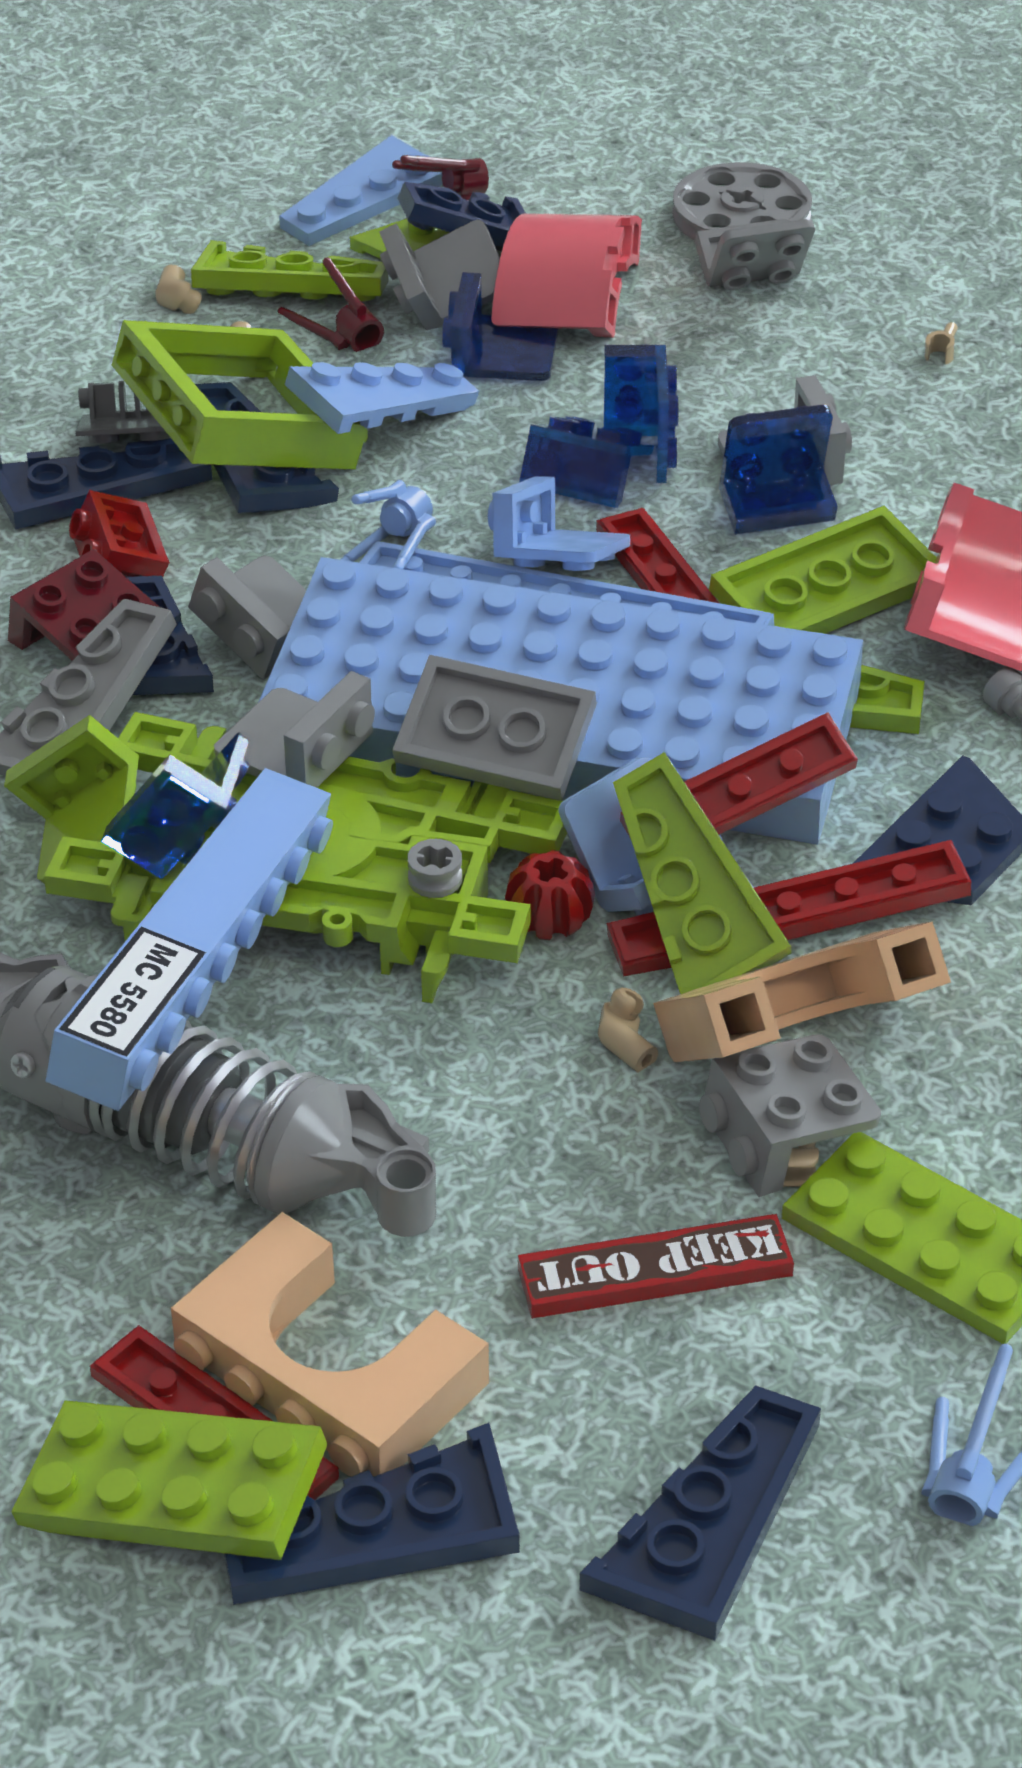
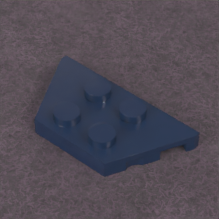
[852,755,1022,905]

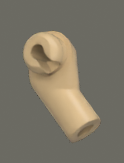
[155,264,202,314]
[598,987,658,1073]

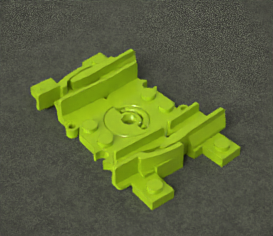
[44,712,567,1003]

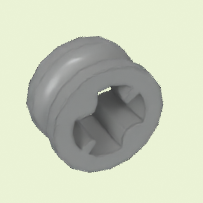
[408,839,462,898]

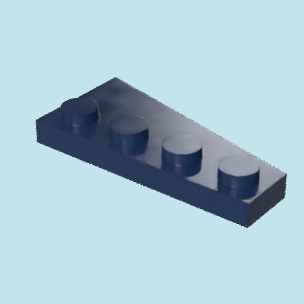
[195,382,339,513]
[224,1422,520,1605]

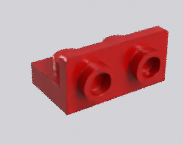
[69,490,170,578]

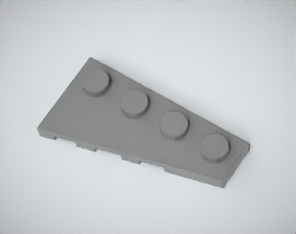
[0,599,177,776]

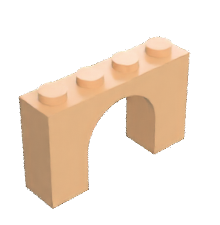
[653,921,951,1062]
[171,1212,489,1477]

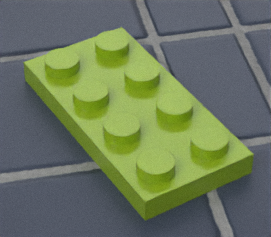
[709,505,937,634]
[781,1132,1022,1344]
[11,1400,328,1560]

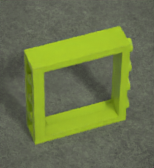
[111,320,368,470]

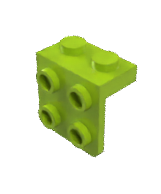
[4,715,139,884]

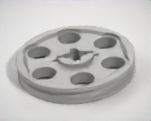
[673,162,812,240]

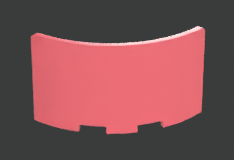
[491,214,642,338]
[904,482,1022,672]

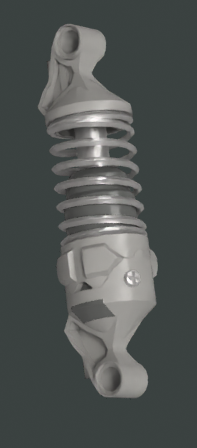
[0,953,436,1237]

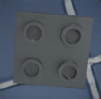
[75,381,170,444]

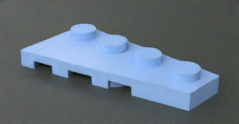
[279,135,443,246]
[285,362,479,434]

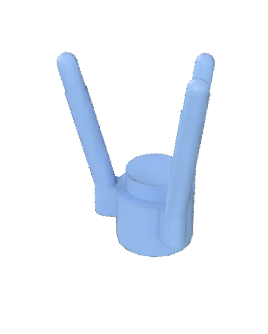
[340,480,436,569]
[921,1344,1022,1526]

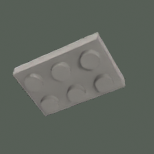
[392,654,597,801]

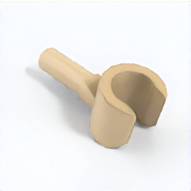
[924,322,958,364]
[783,1142,819,1187]

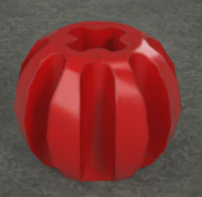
[505,850,595,941]

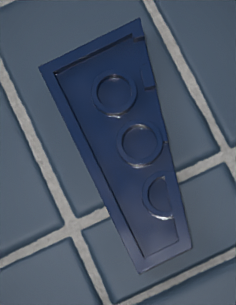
[0,438,212,530]
[579,1385,821,1641]

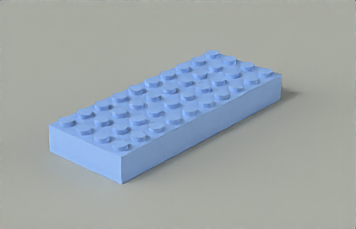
[259,557,863,845]

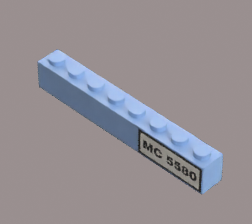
[45,768,333,1111]

